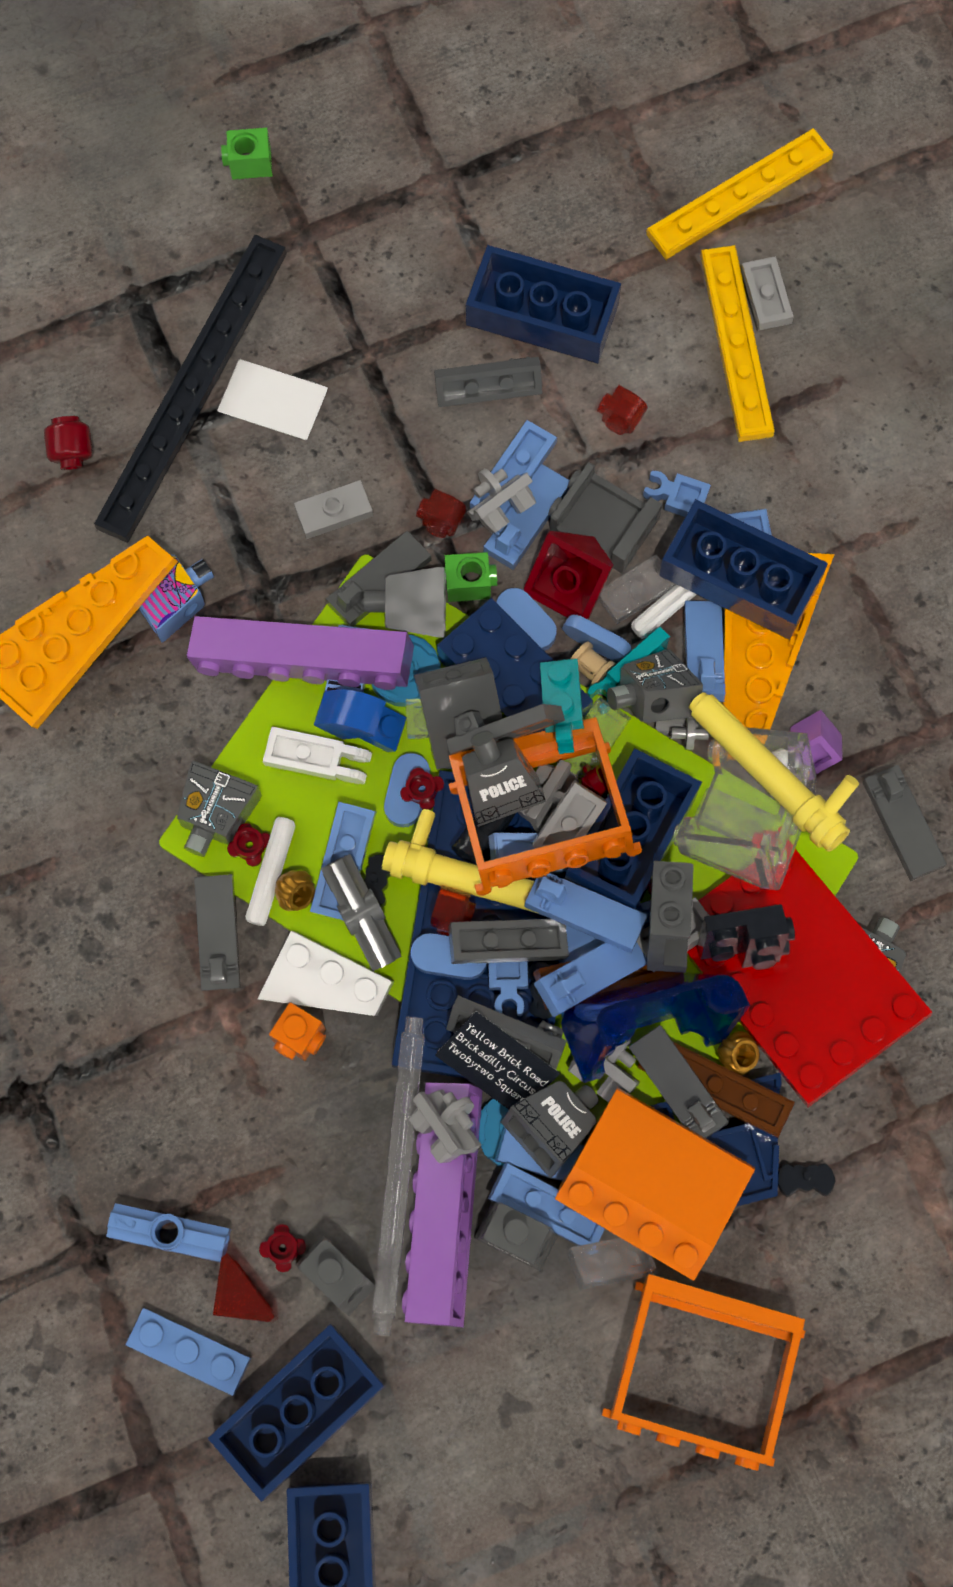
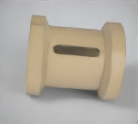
[570,641,616,686]

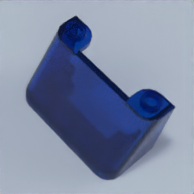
[561,972,750,1083]

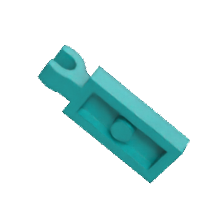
[587,626,670,714]
[540,658,584,754]

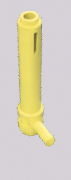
[689,692,859,852]
[382,809,539,914]

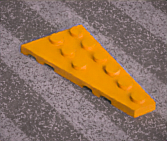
[0,535,178,729]
[721,553,835,761]

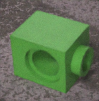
[221,128,273,180]
[445,552,497,602]

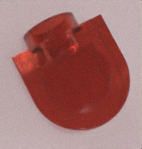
[597,385,648,435]
[416,489,467,538]
[431,885,477,936]

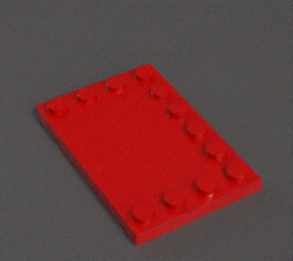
[687,837,932,1108]

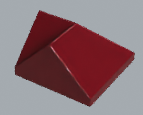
[523,531,614,620]

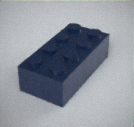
[466,245,621,364]
[659,499,828,640]
[437,598,593,736]
[564,748,702,910]
[208,1324,386,1502]
[287,1482,376,1587]

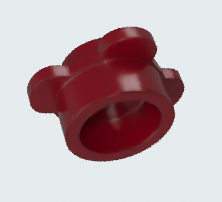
[581,764,609,800]
[400,768,444,810]
[227,823,270,867]
[259,1224,306,1272]

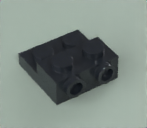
[698,904,795,970]

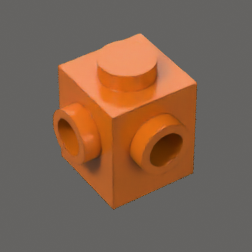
[269,1002,326,1061]

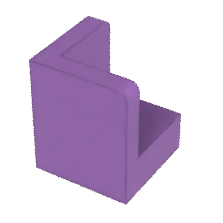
[790,710,842,777]

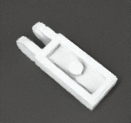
[262,727,372,784]

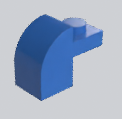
[314,689,407,752]

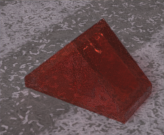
[213,1253,279,1323]

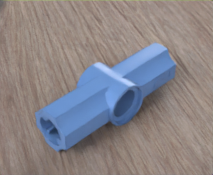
[106,1203,231,1263]

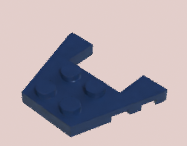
[651,1073,782,1207]

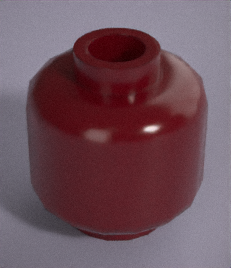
[44,416,92,470]

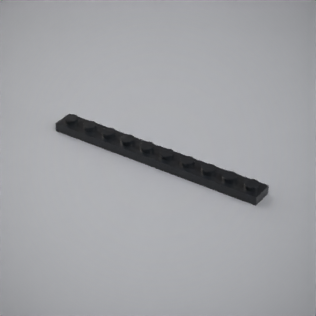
[94,235,287,543]

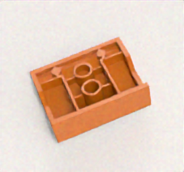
[555,1087,755,1281]

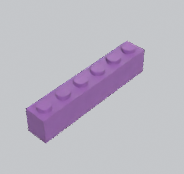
[187,616,414,690]
[402,1082,483,1327]

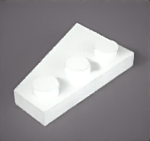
[258,931,394,1016]

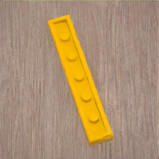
[646,128,834,260]
[700,245,775,442]

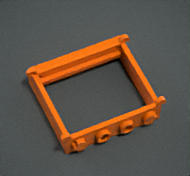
[449,717,642,896]
[602,1274,805,1471]

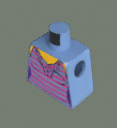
[139,555,214,643]

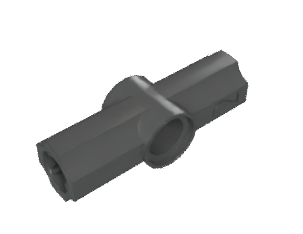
[321,854,402,971]

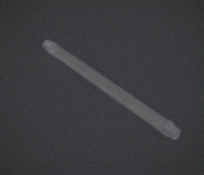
[372,1017,425,1336]

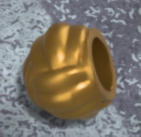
[275,870,315,911]
[717,1031,760,1075]

